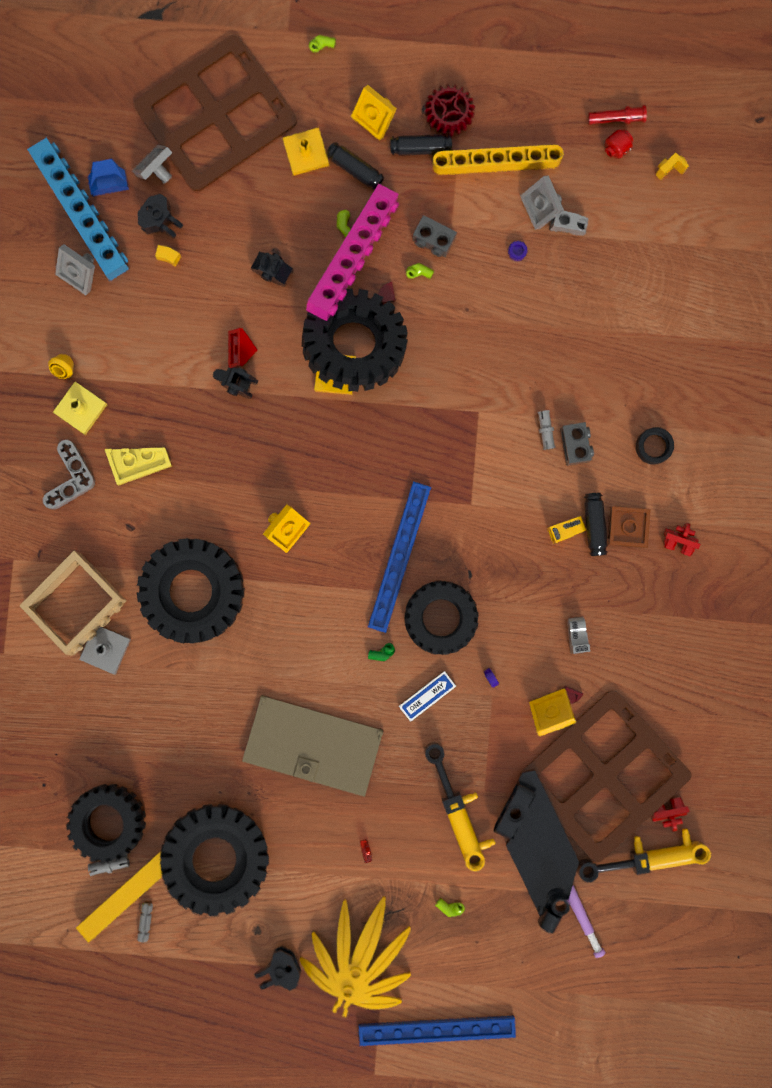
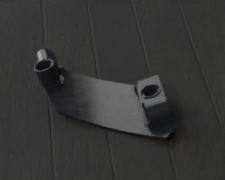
[493,770,579,934]

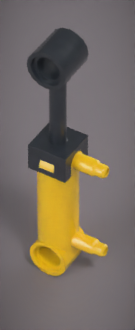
[425,742,495,871]
[577,828,711,883]

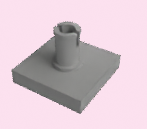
[132,145,172,183]
[520,176,564,230]
[55,244,95,295]
[79,627,131,675]

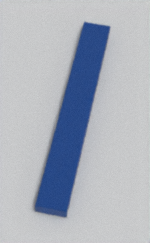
[368,481,431,633]
[359,1015,516,1046]

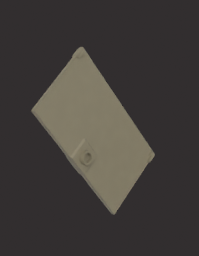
[242,695,384,797]

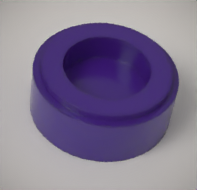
[508,241,527,261]
[483,668,499,688]

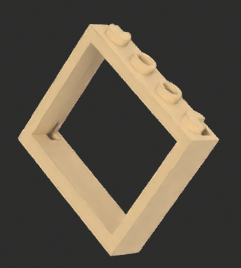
[20,551,127,656]

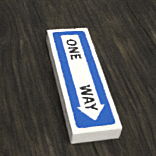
[399,671,456,722]

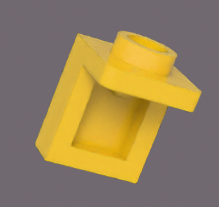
[656,153,689,180]

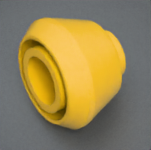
[48,354,74,379]

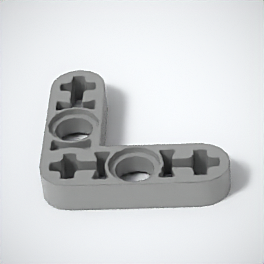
[43,440,95,509]

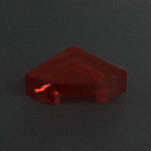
[360,839,372,863]

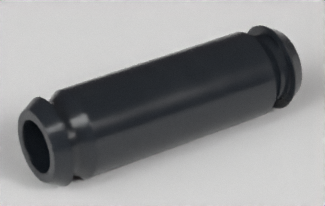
[390,134,452,155]
[326,142,384,190]
[584,493,608,556]

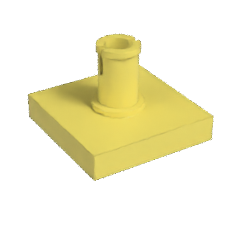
[53,382,107,435]

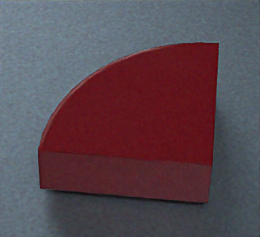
[378,282,396,304]
[564,686,584,704]

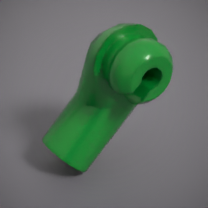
[368,643,395,662]

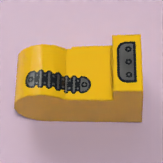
[547,516,586,544]

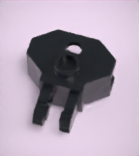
[138,194,183,238]
[251,251,294,287]
[213,367,258,399]
[254,946,301,991]

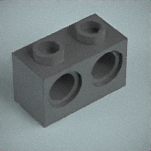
[412,215,457,258]
[560,422,594,466]

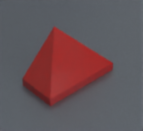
[228,328,257,368]

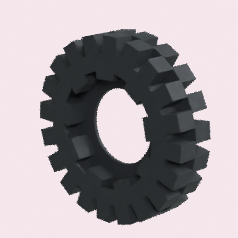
[302,288,408,392]
[137,538,245,644]
[160,804,269,917]

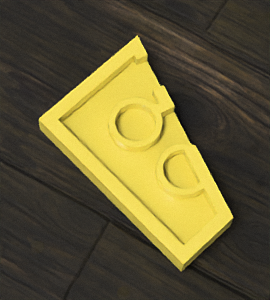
[105,448,172,486]

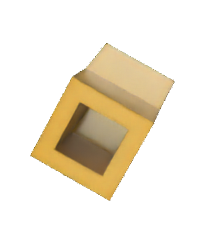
[155,245,181,266]

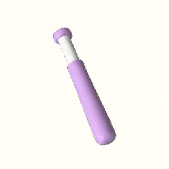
[569,885,606,958]

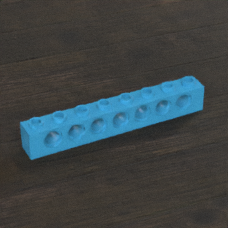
[27,137,129,281]

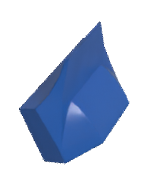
[88,159,129,196]

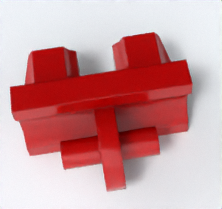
[664,522,701,557]
[651,797,690,832]

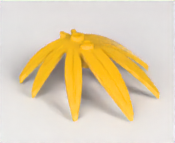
[299,896,411,1017]

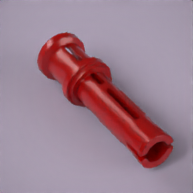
[588,105,647,125]

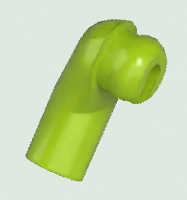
[309,35,336,52]
[337,210,351,237]
[406,263,434,279]
[435,898,465,917]

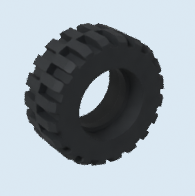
[404,581,479,655]
[66,784,146,863]

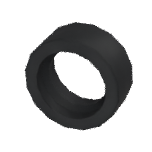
[636,427,674,465]

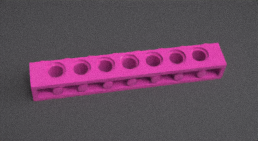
[306,184,399,321]

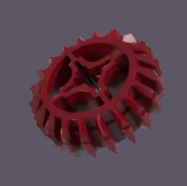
[424,84,475,136]

